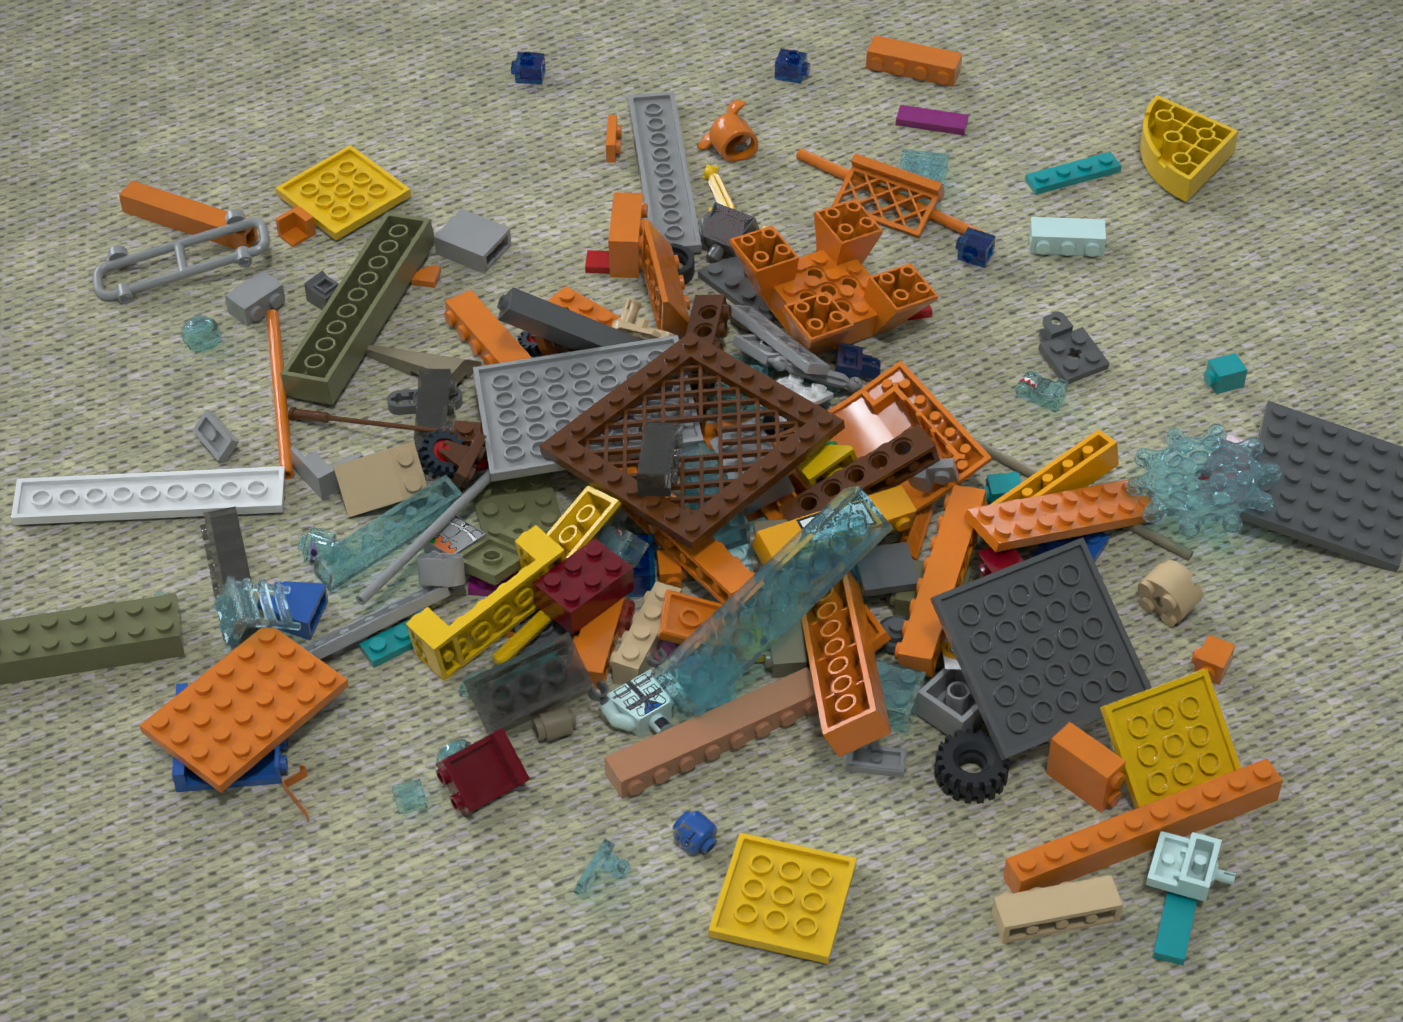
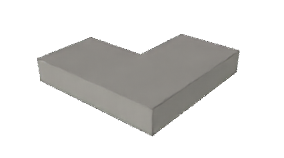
[845,740,907,778]

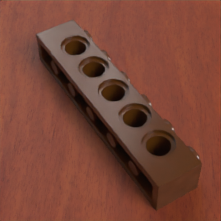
[779,424,940,521]

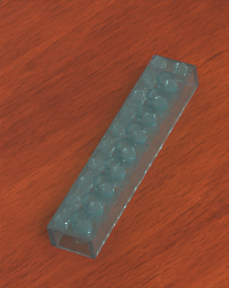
[650,485,893,717]

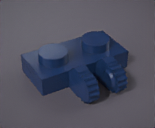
[835,342,881,379]

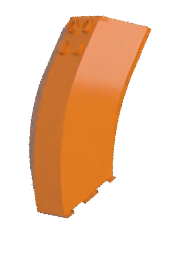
[759,360,993,520]

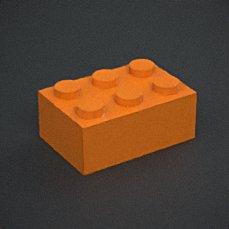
[608,192,648,278]

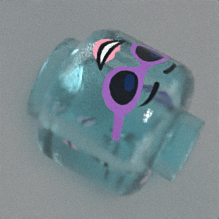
[298,527,340,566]

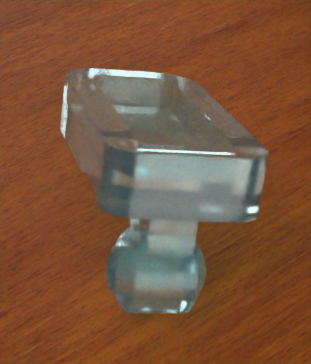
[573,838,630,898]

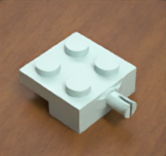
[1146,831,1236,902]

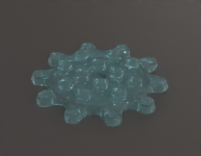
[1125,424,1282,537]

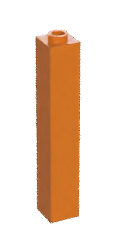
[119,180,258,249]

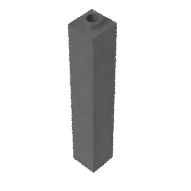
[497,287,643,351]

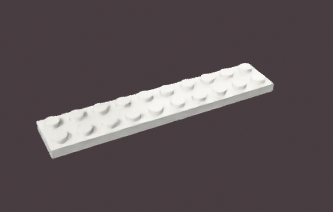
[11,466,286,525]

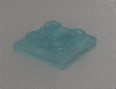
[899,149,950,189]

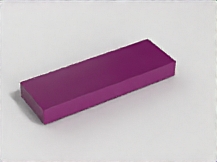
[896,105,969,135]

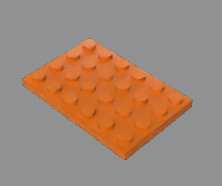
[140,623,349,793]

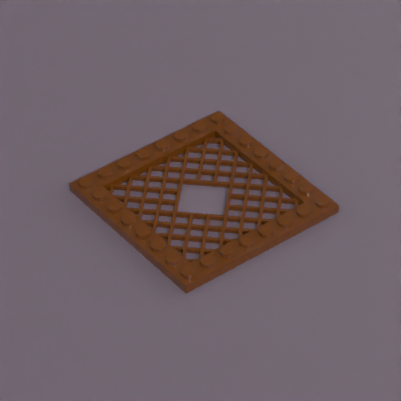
[539,332,845,550]

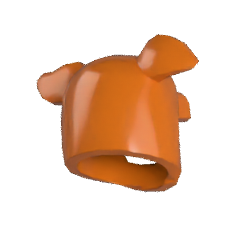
[697,100,758,162]

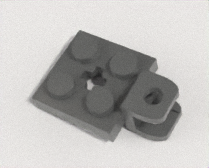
[1038,311,1110,385]

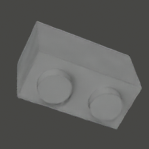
[225,271,286,327]

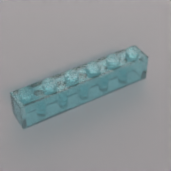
[314,475,463,592]

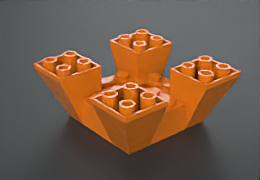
[729,199,939,356]

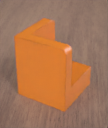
[276,205,316,247]

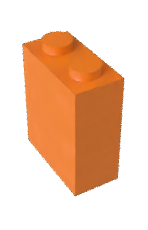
[1046,722,1126,813]

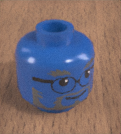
[673,811,717,855]

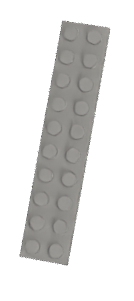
[628,92,702,253]

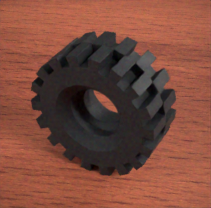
[935,728,1010,804]

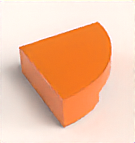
[411,265,441,288]

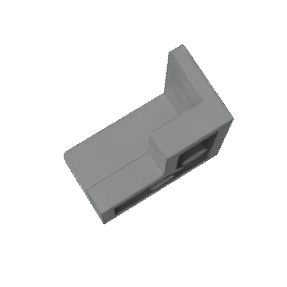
[290,447,363,499]

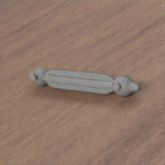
[768,356,865,392]

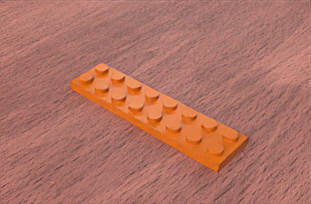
[964,479,1163,552]

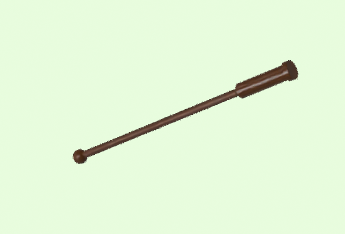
[288,407,458,435]

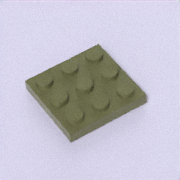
[470,473,562,539]

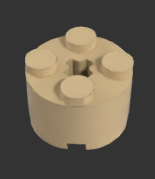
[1138,560,1203,627]

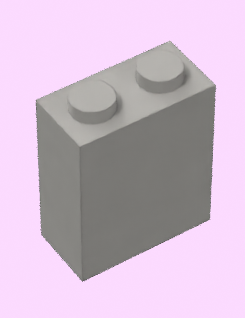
[434,209,512,274]

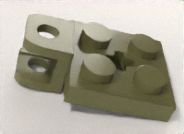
[459,524,530,585]

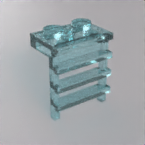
[214,576,301,645]

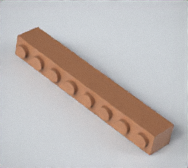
[604,667,819,799]

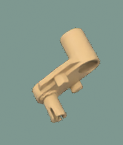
[612,299,680,340]

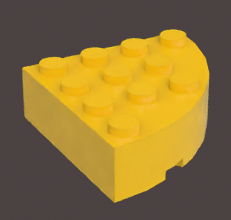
[1140,95,1238,202]

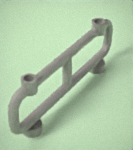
[92,209,270,304]

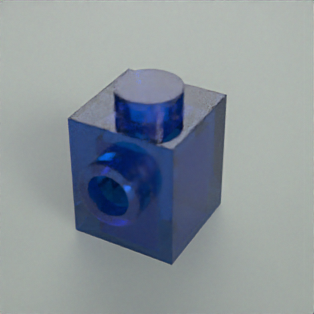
[775,48,810,84]
[511,51,546,85]
[955,227,996,268]

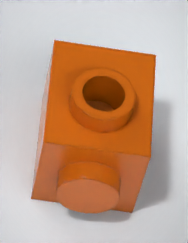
[1191,635,1235,685]

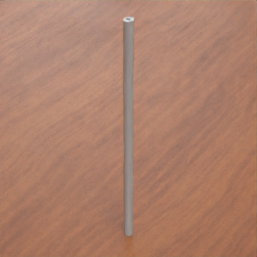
[356,469,491,605]

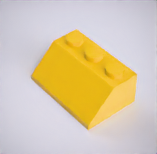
[547,485,621,558]

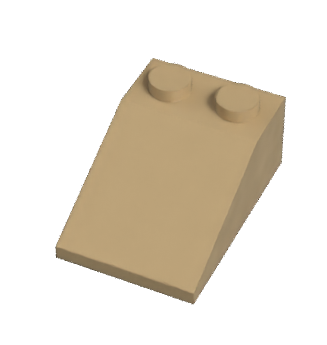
[333,441,429,518]

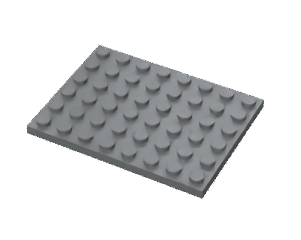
[473,335,704,482]

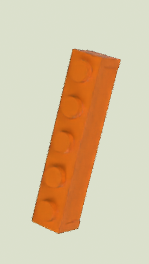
[898,500,937,560]

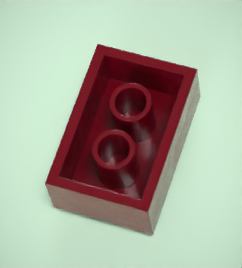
[533,538,634,635]

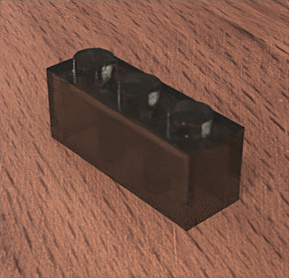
[637,422,684,496]

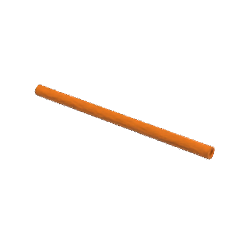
[796,148,983,241]
[266,309,294,480]

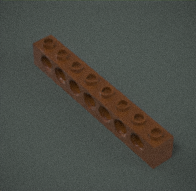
[666,294,732,457]

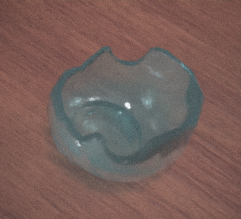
[180,315,222,352]

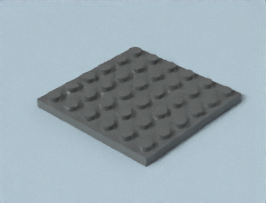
[1239,401,1403,572]
[930,538,1152,760]

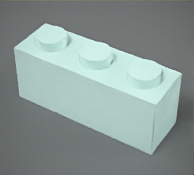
[1029,217,1106,257]

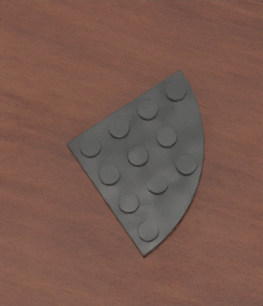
[698,257,777,322]

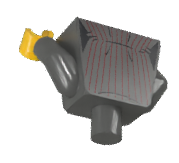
[700,202,767,263]

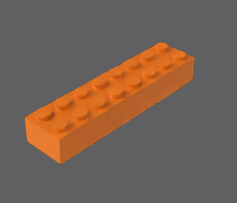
[796,564,892,757]

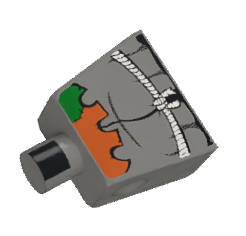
[424,516,486,554]

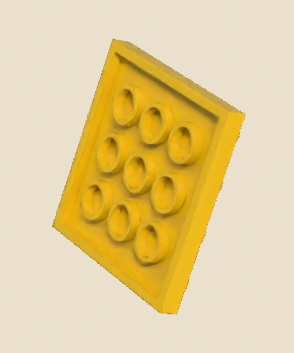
[276,145,411,241]
[1100,669,1241,809]
[708,833,857,964]

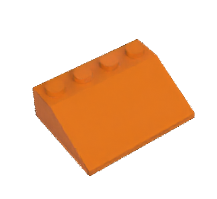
[641,219,690,339]

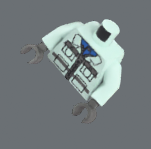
[588,648,675,737]

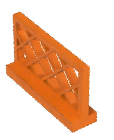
[832,153,945,238]

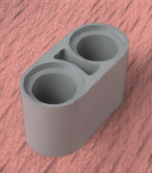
[416,553,466,587]

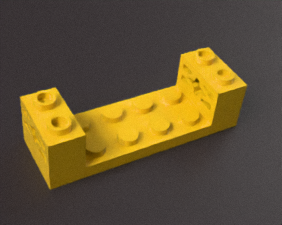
[406,525,566,681]

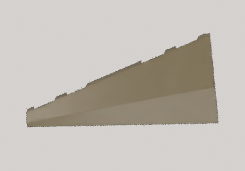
[365,345,481,387]

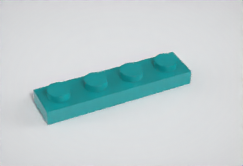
[1025,151,1122,195]

